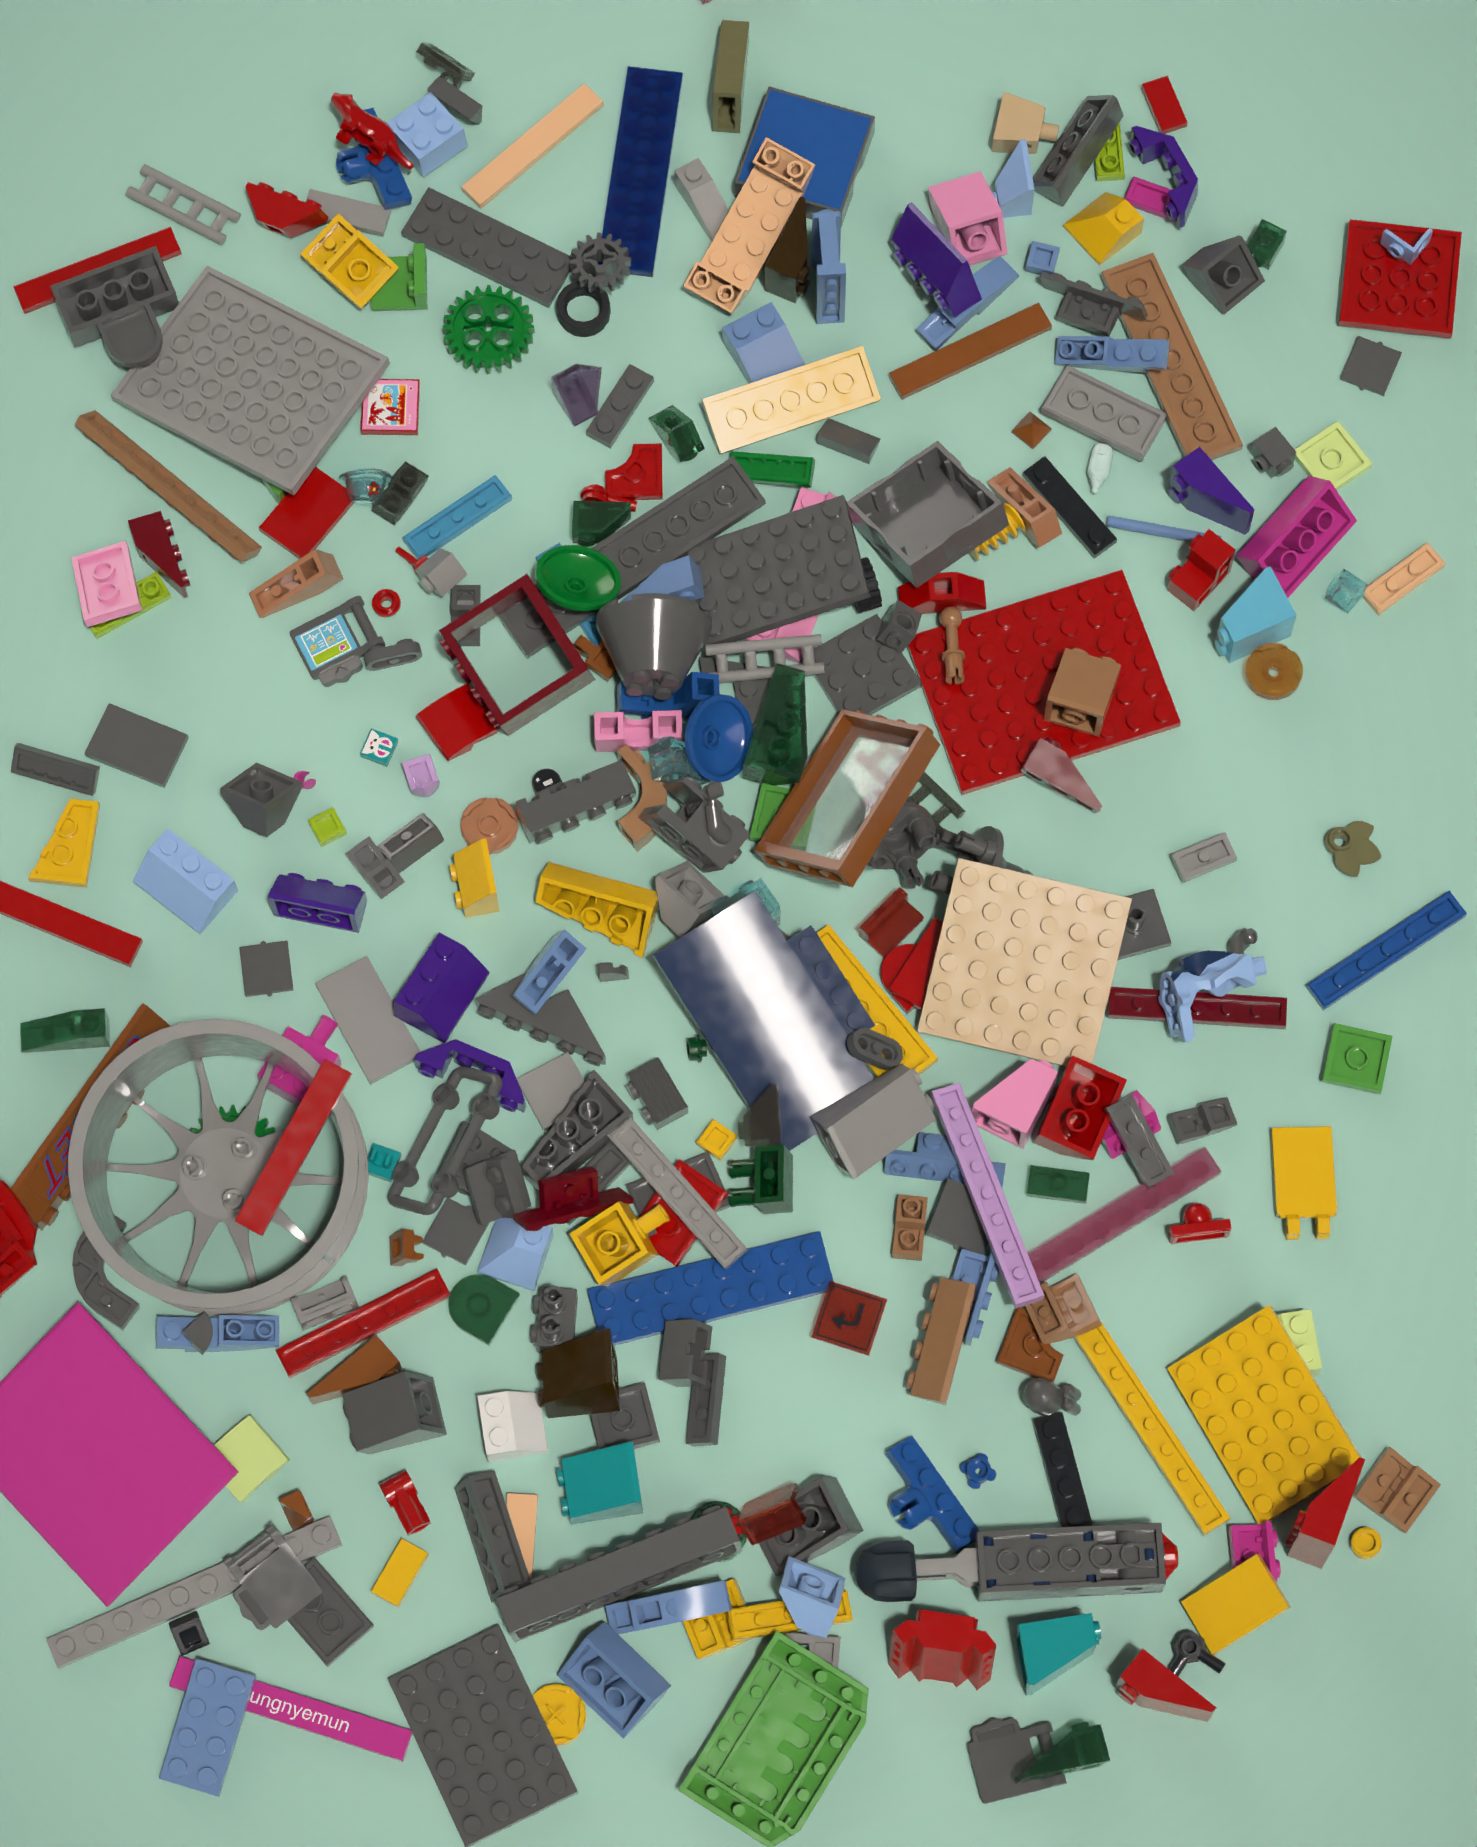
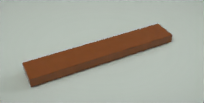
[889,303,1052,400]

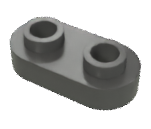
[364,639,422,671]
[847,1028,903,1070]

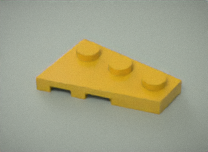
[28,799,100,888]

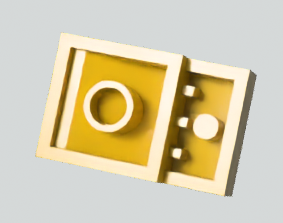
[300,213,400,309]

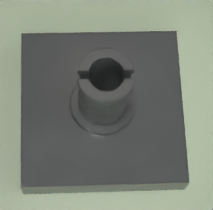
[1117,889,1171,961]

